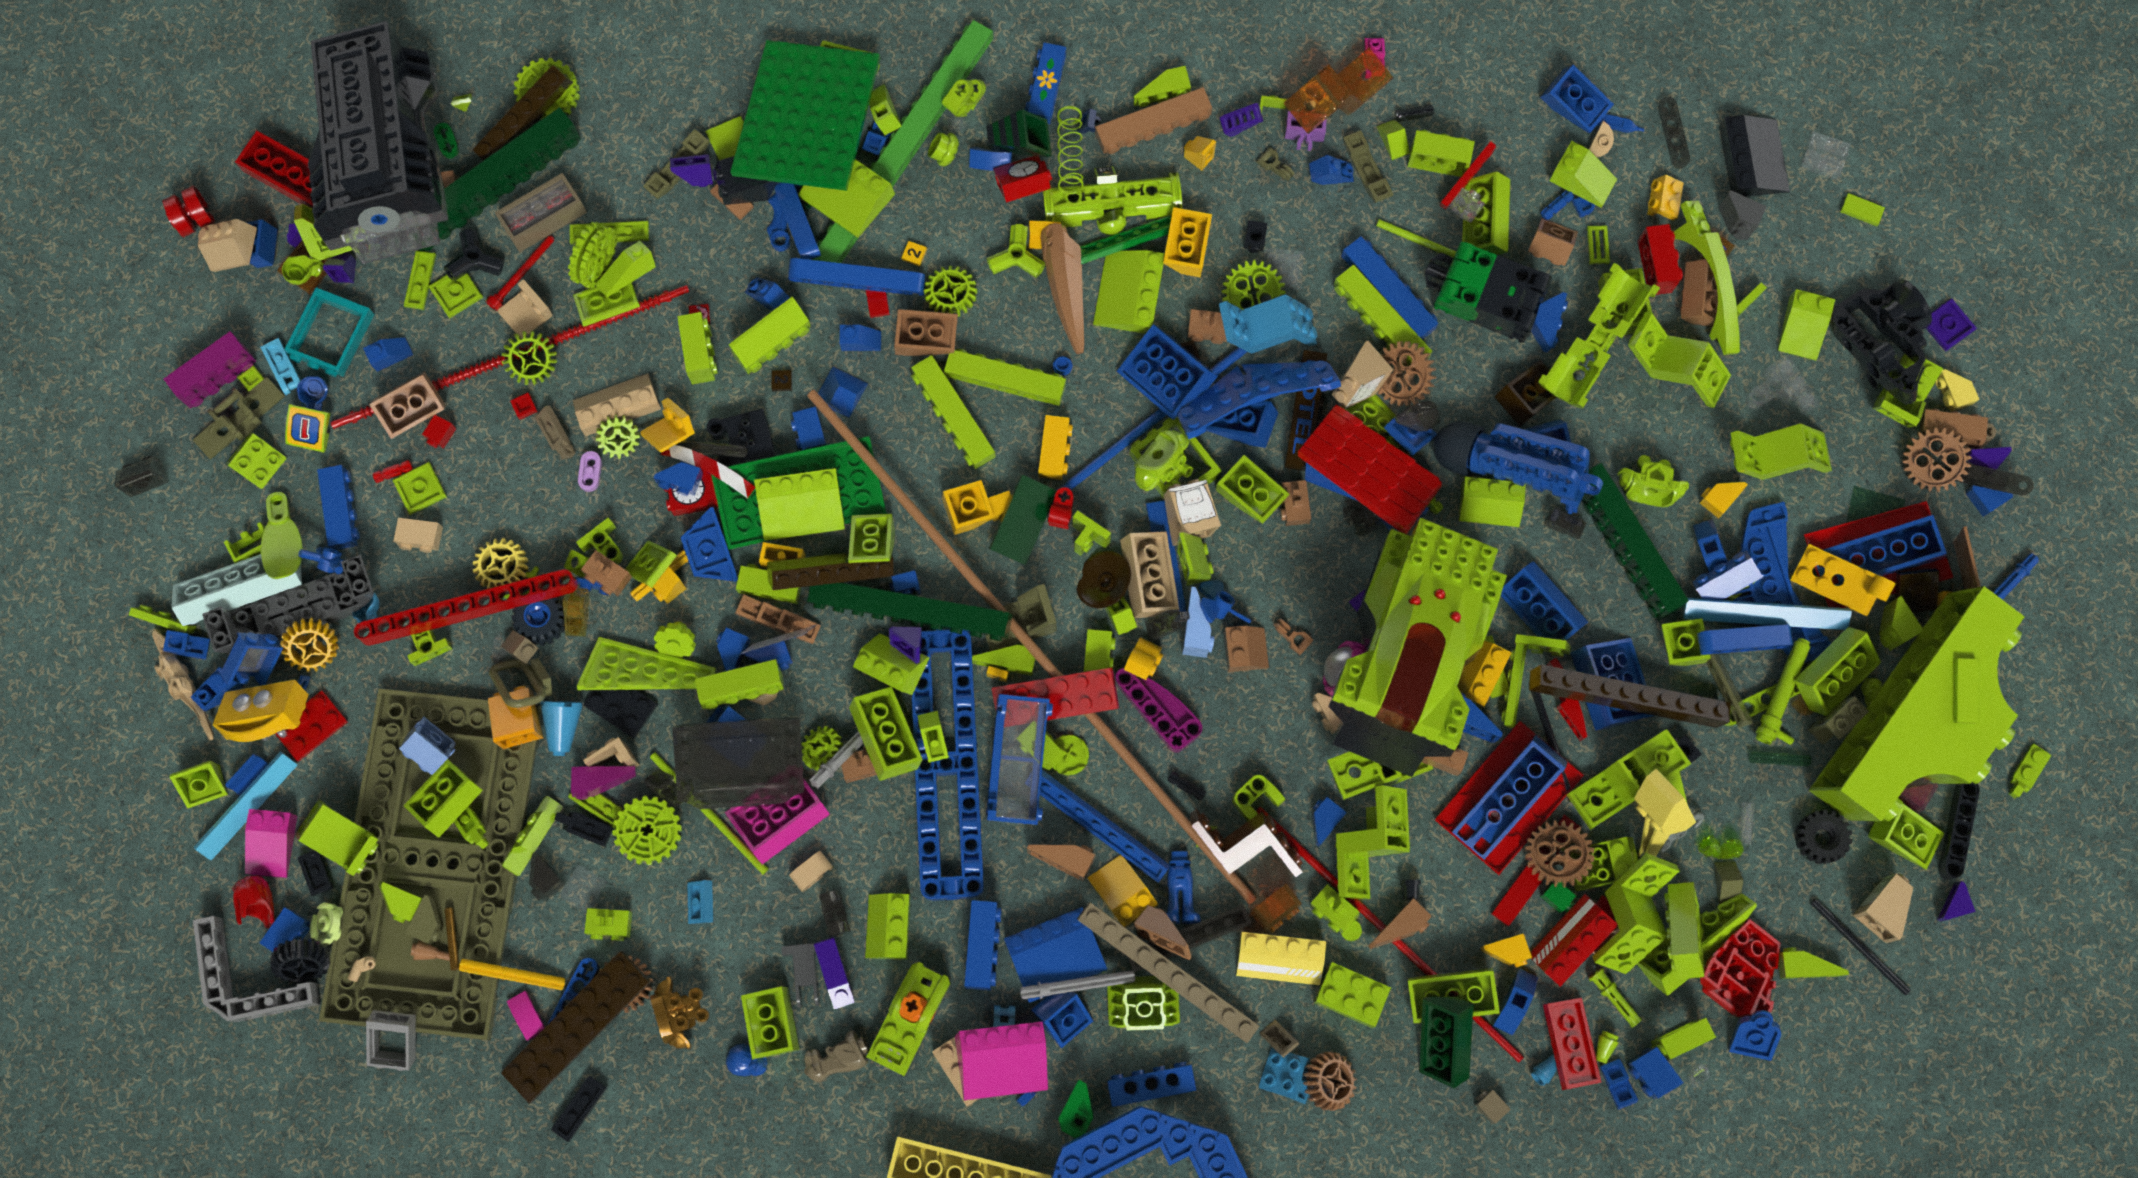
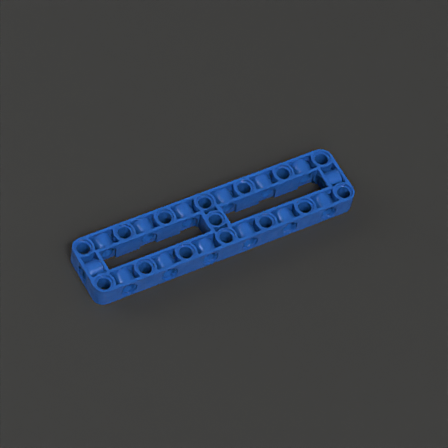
[912,630,984,901]

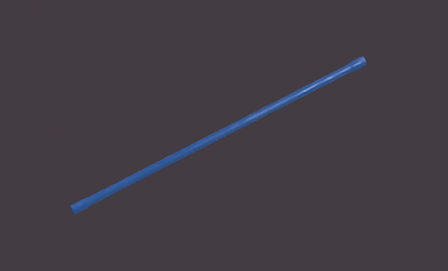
[1052,347,1247,505]

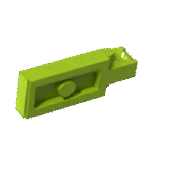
[2009,744,2052,799]
[454,805,489,849]

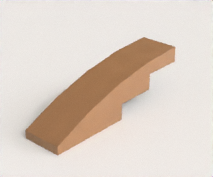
[734,594,821,644]

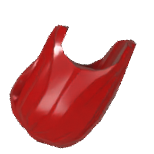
[232,875,274,928]

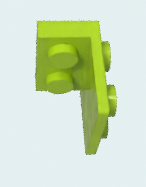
[225,433,286,489]

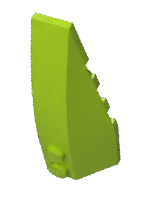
[1637,893,1757,996]

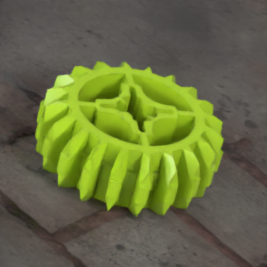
[924,265,977,317]
[502,331,557,385]

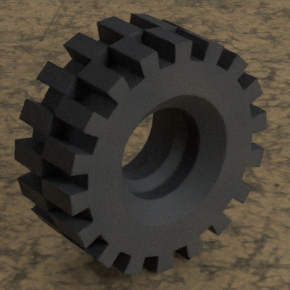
[1795,810,1853,864]

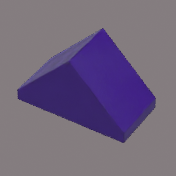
[1966,447,2012,476]
[889,627,922,664]
[1937,881,1976,921]

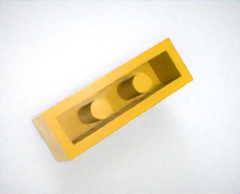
[1038,415,1073,480]

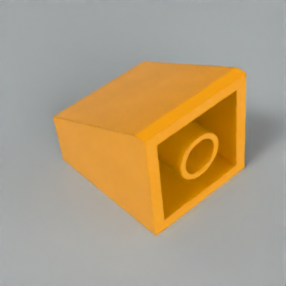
[488,686,544,749]

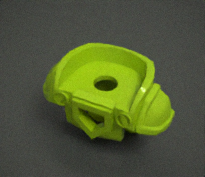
[1134,430,1193,491]
[1617,455,1689,507]

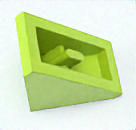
[1377,120,1410,160]

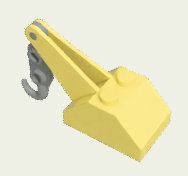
[1634,769,1704,858]

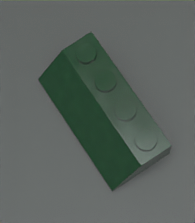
[1419,997,1474,1089]

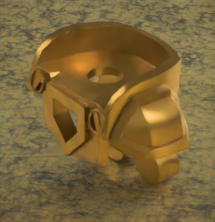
[650,976,709,1050]

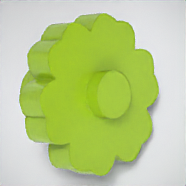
[654,622,696,659]

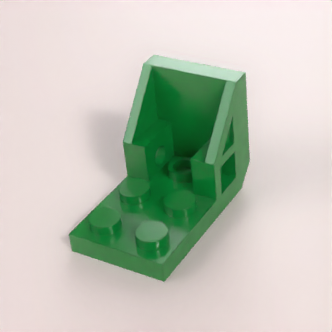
[1058,1080,1093,1139]

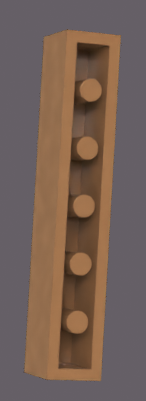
[1095,87,1212,154]

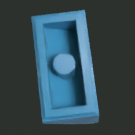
[687,880,713,924]

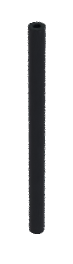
[1531,691,1573,802]
[1811,898,1911,996]

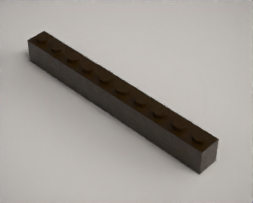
[1529,664,1730,728]

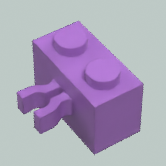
[1285,111,1327,151]

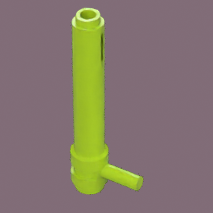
[1755,638,1811,745]

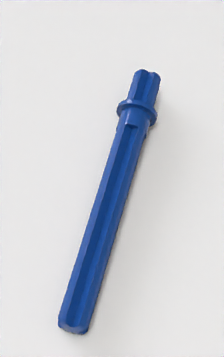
[1993,553,2039,600]

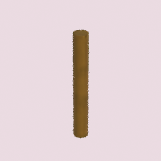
[444,908,459,971]

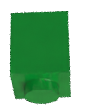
[1540,882,1576,913]

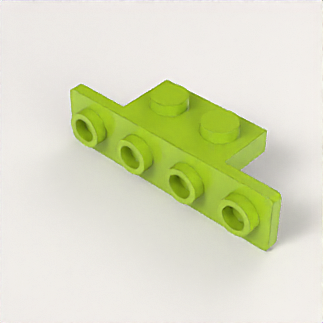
[502,796,563,876]

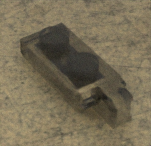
[1145,609,1190,641]

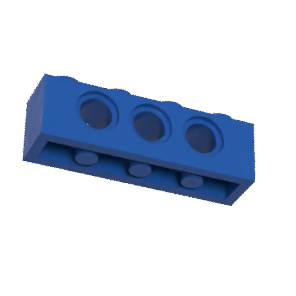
[1107,1062,1196,1107]

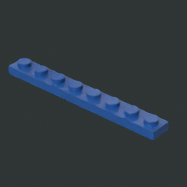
[1025,770,1171,883]

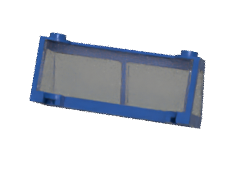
[986,694,1053,825]

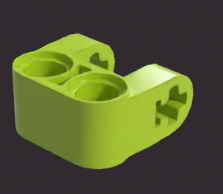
[942,79,986,117]
[1232,775,1285,821]

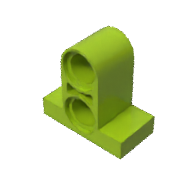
[576,517,623,565]
[407,620,453,666]

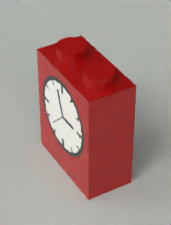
[993,156,1052,203]
[664,469,719,516]

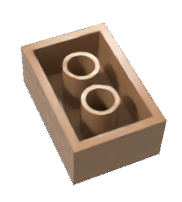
[369,371,446,439]

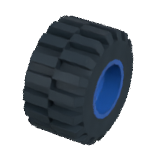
[511,594,567,646]

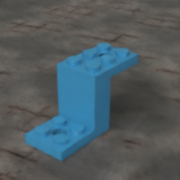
[1219,294,1318,354]

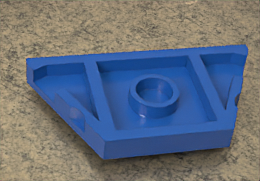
[680,507,738,582]

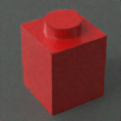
[422,415,456,449]

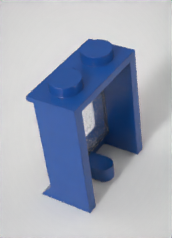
[218,632,283,686]

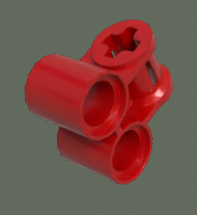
[1048,487,1074,530]

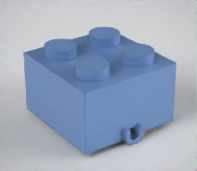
[399,716,456,775]

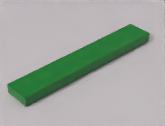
[1080,215,1172,264]

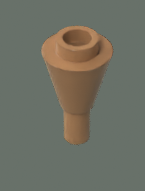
[410,940,450,961]

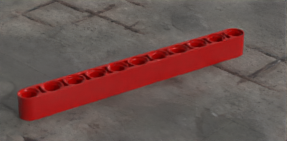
[354,569,578,646]

